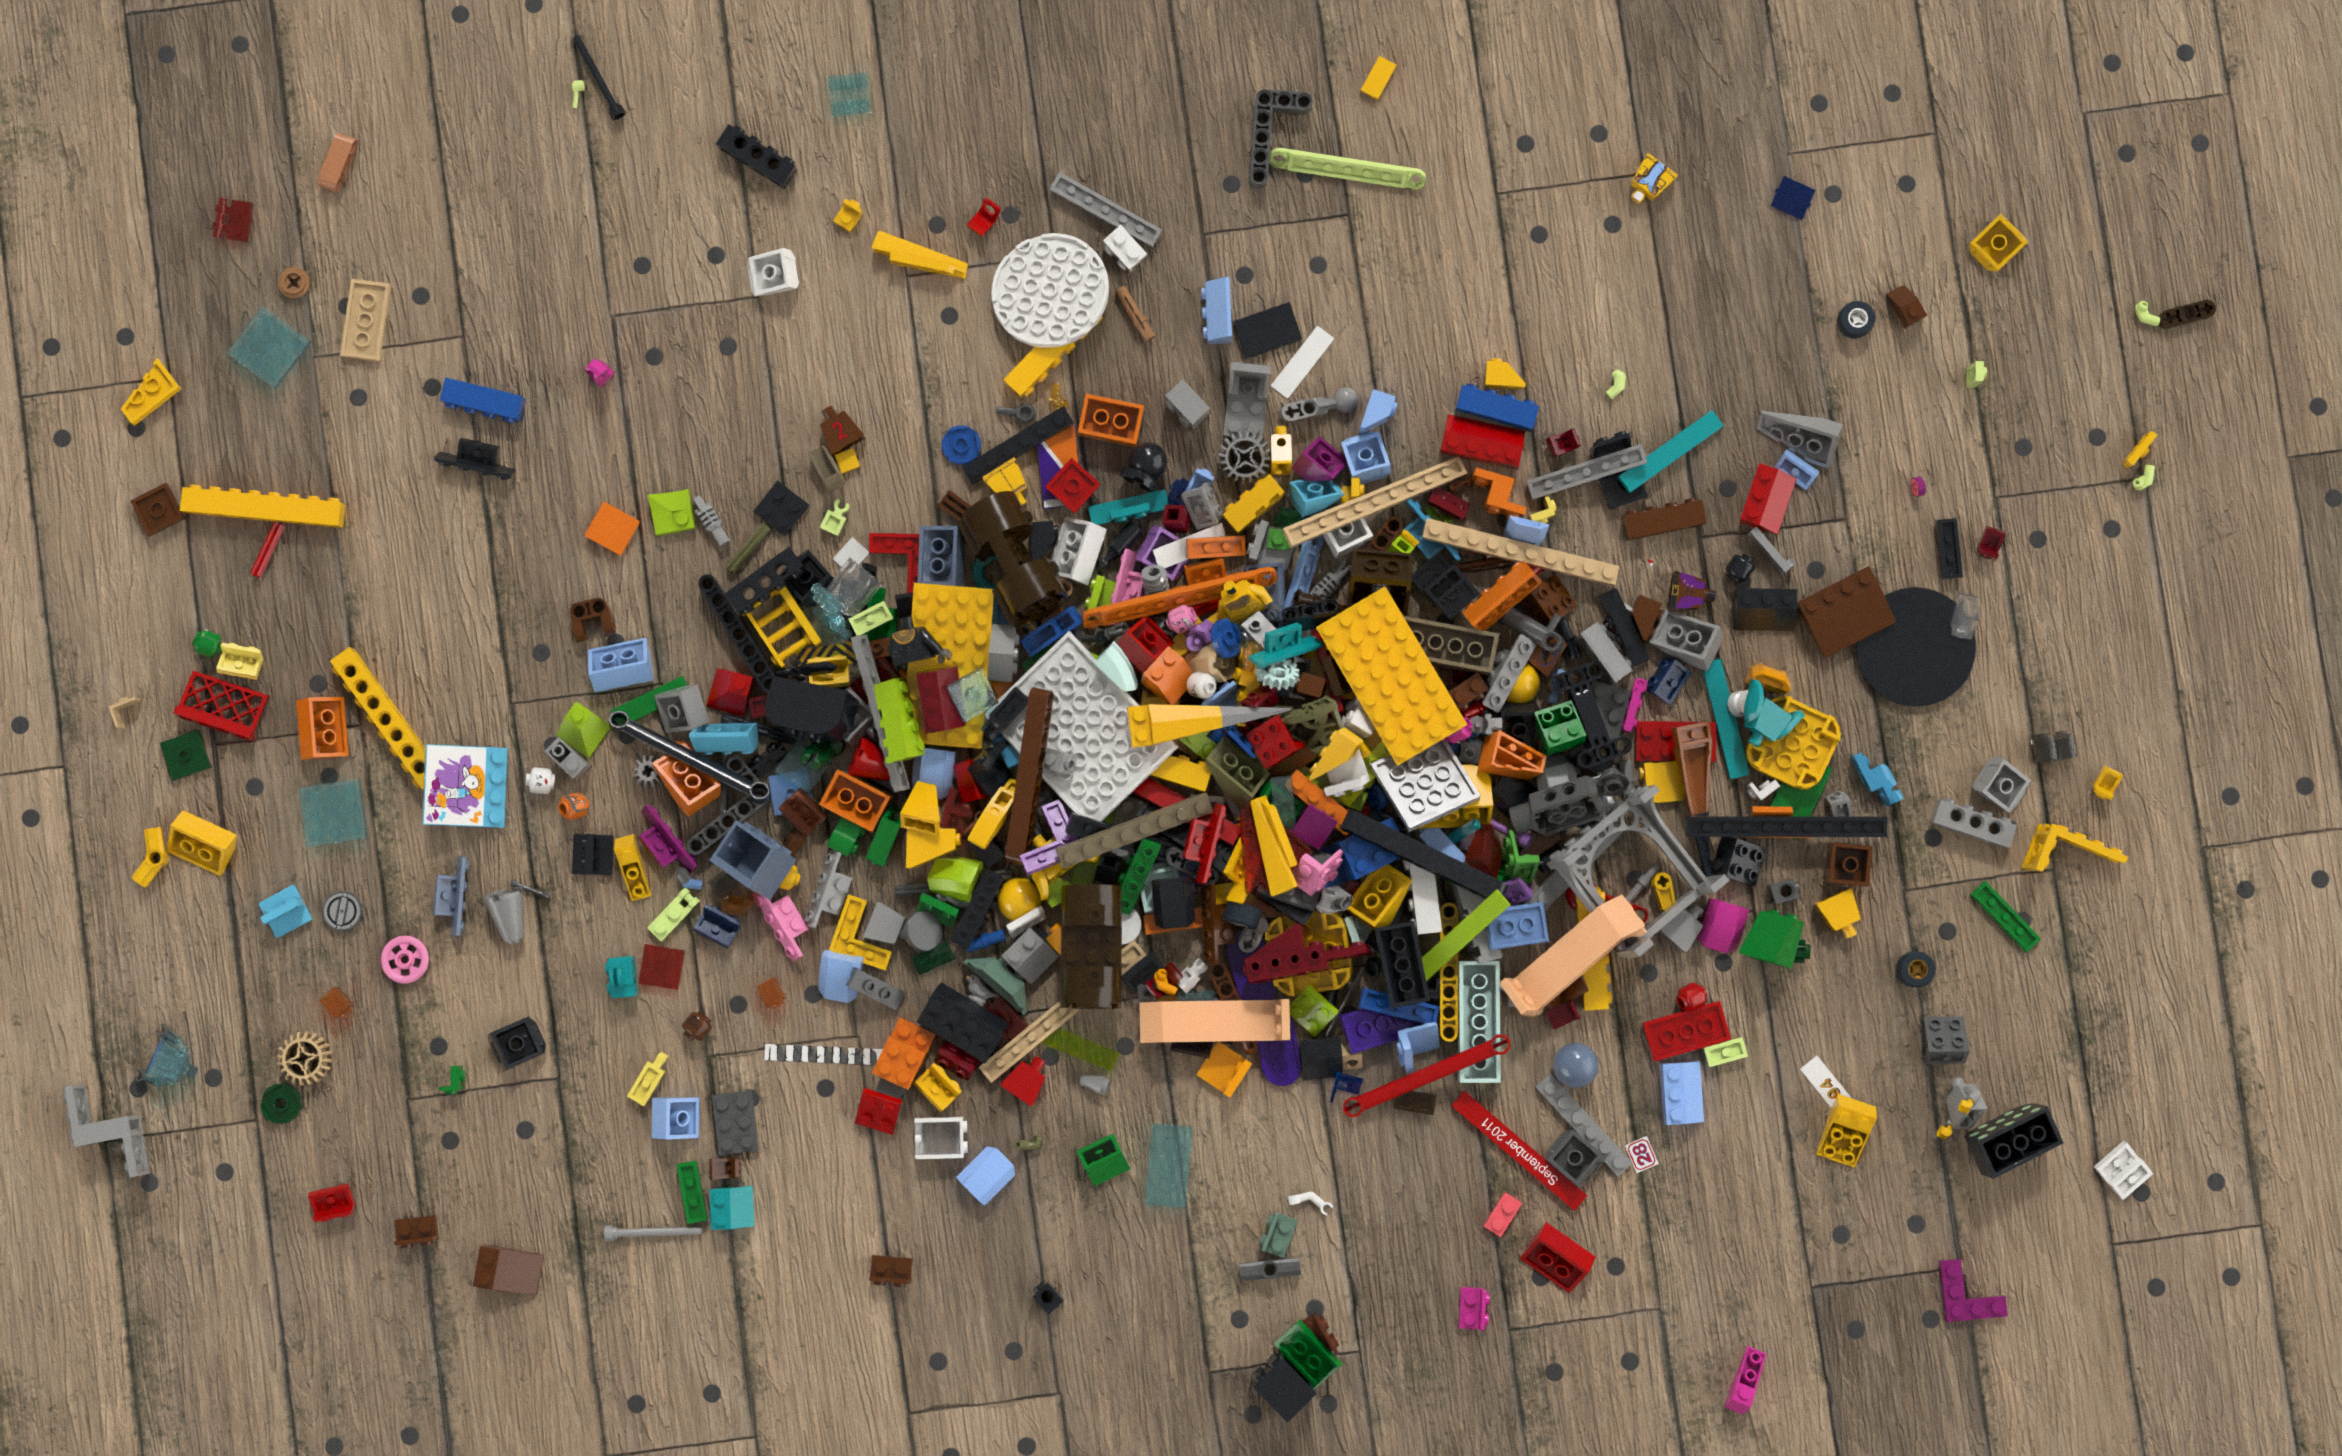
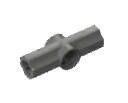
[1239,1257,1301,1281]

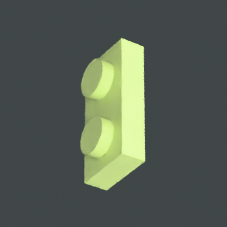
[1966,361,1987,388]
[848,601,893,636]
[1703,1037,1748,1067]

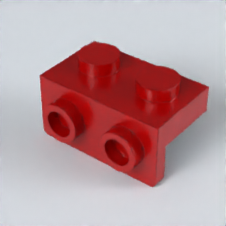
[308,1183,356,1223]

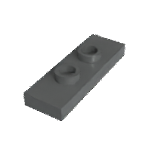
[846,967,905,1010]

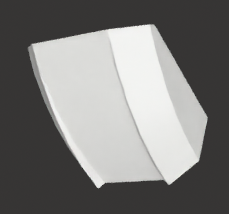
[747,248,799,297]

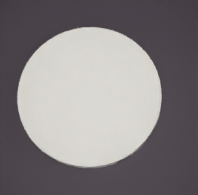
[991,233,1109,348]

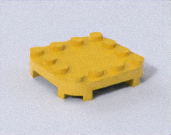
[1745,695,1841,790]
[1265,910,1353,996]

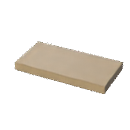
[340,279,392,362]

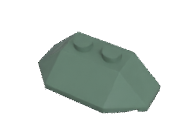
[963,957,1027,1015]

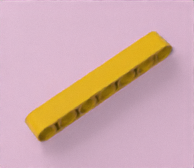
[1439,903,1458,1042]

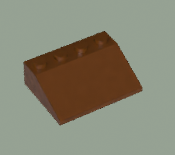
[1797,566,1896,659]

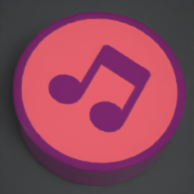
[1911,476,1926,497]

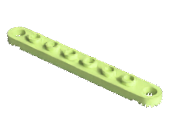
[1269,148,1426,190]

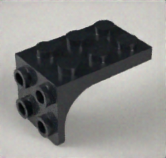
[1589,430,1648,510]

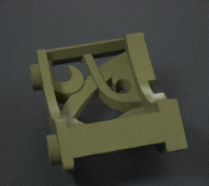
[1260,695,1344,755]

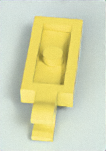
[627,1052,668,1106]

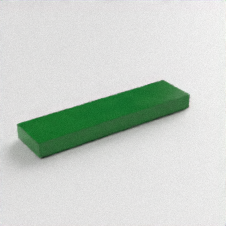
[611,676,688,725]
[1969,881,2041,953]

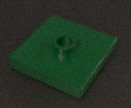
[160,730,212,781]

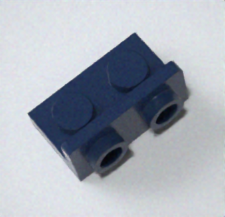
[1646,657,1692,705]

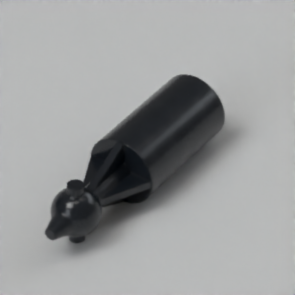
[1096,521,1143,572]

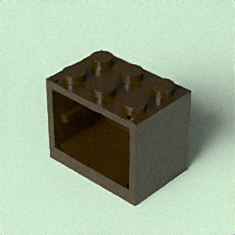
[1347,548,1413,616]

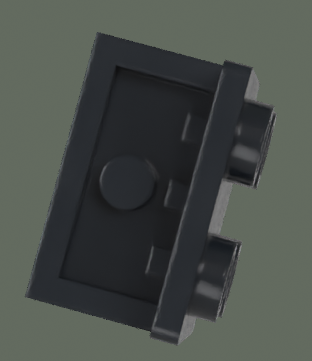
[572,834,614,875]

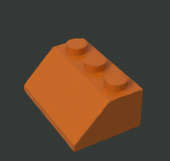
[296,697,349,760]
[819,769,893,832]

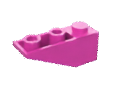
[1724,1346,1766,1415]

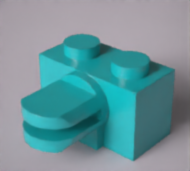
[605,956,638,998]

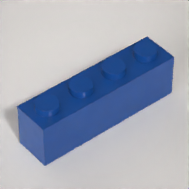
[440,377,526,424]
[1455,384,1539,432]

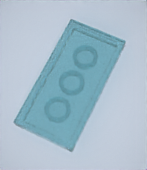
[1145,1123,1192,1208]

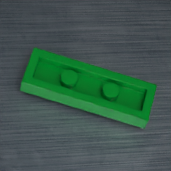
[676,1160,708,1224]

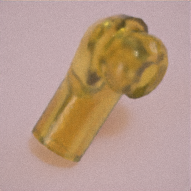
[1050,383,1069,409]

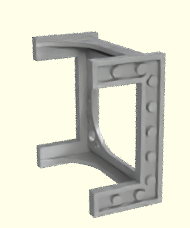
[1546,785,1729,959]

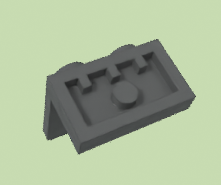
[1923,1017,1970,1064]

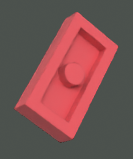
[1483,1192,1522,1237]

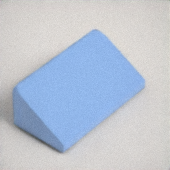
[1774,449,1819,490]

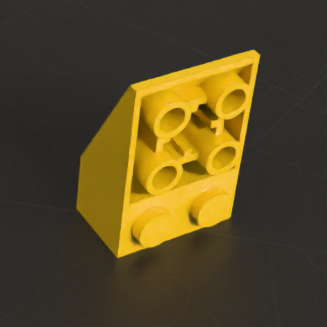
[1816,1094,1877,1168]

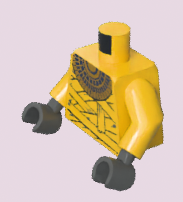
[1218,580,1281,624]

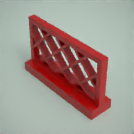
[173,671,269,742]

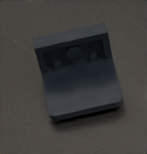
[967,740,1011,798]
[1711,837,1766,886]

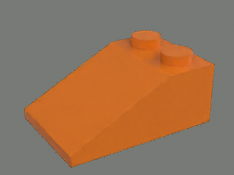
[652,742,721,817]

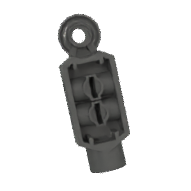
[1509,768,1629,836]

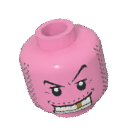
[1166,605,1197,634]

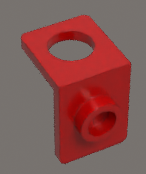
[967,198,1001,237]

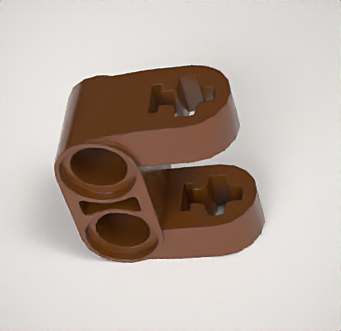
[570,598,616,643]

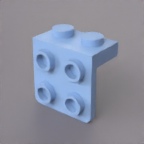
[1396,1022,1440,1074]

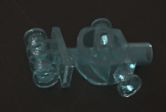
[811,583,852,641]

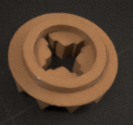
[278,267,310,299]

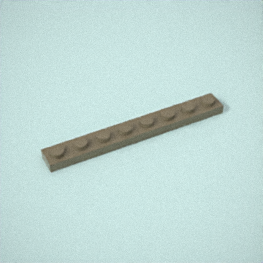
[1055,792,1213,869]

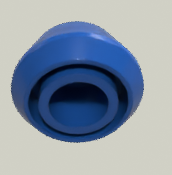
[1366,784,1390,810]

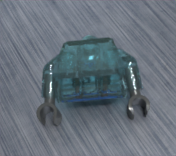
[134,1024,198,1087]

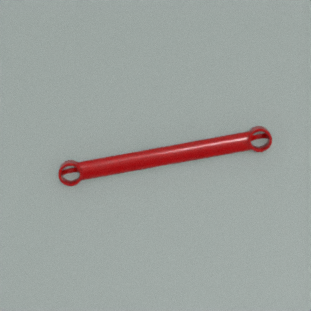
[1343,1034,1511,1117]

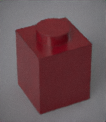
[1162,505,1190,533]

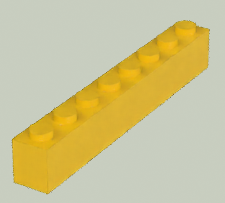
[180,484,346,528]

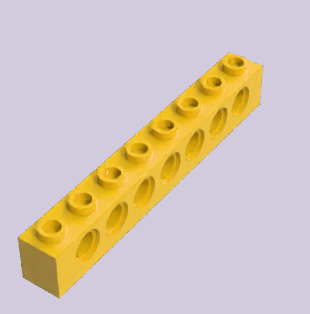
[330,647,425,790]

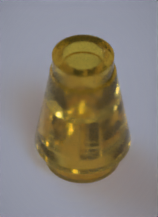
[1242,641,1262,672]

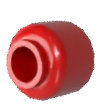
[1676,982,1707,1012]

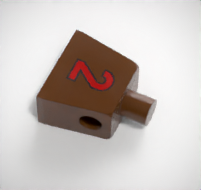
[820,406,866,457]

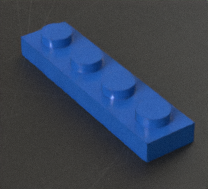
[1358,988,1440,1024]

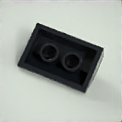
[1733,588,1797,631]

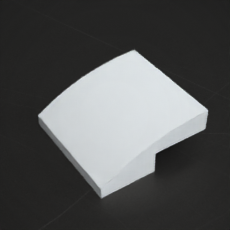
[2094,1141,2153,1200]

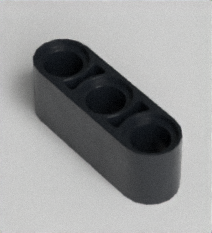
[1281,599,1340,631]

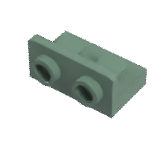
[1259,1211,1298,1258]

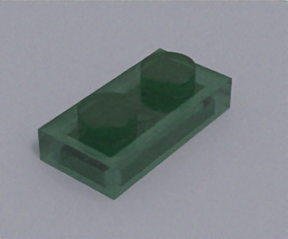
[911,941,956,975]

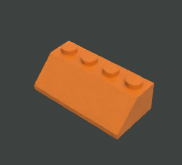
[1463,560,1542,631]

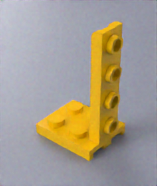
[2021,823,2128,872]

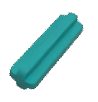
[1448,818,1481,844]

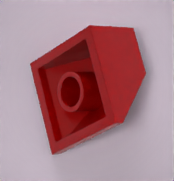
[706,668,756,717]

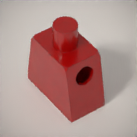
[1000,1056,1046,1107]

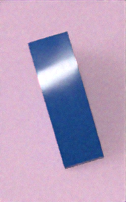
[1020,606,1083,657]

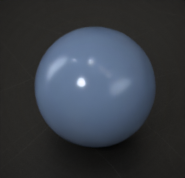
[1553,1043,1599,1088]

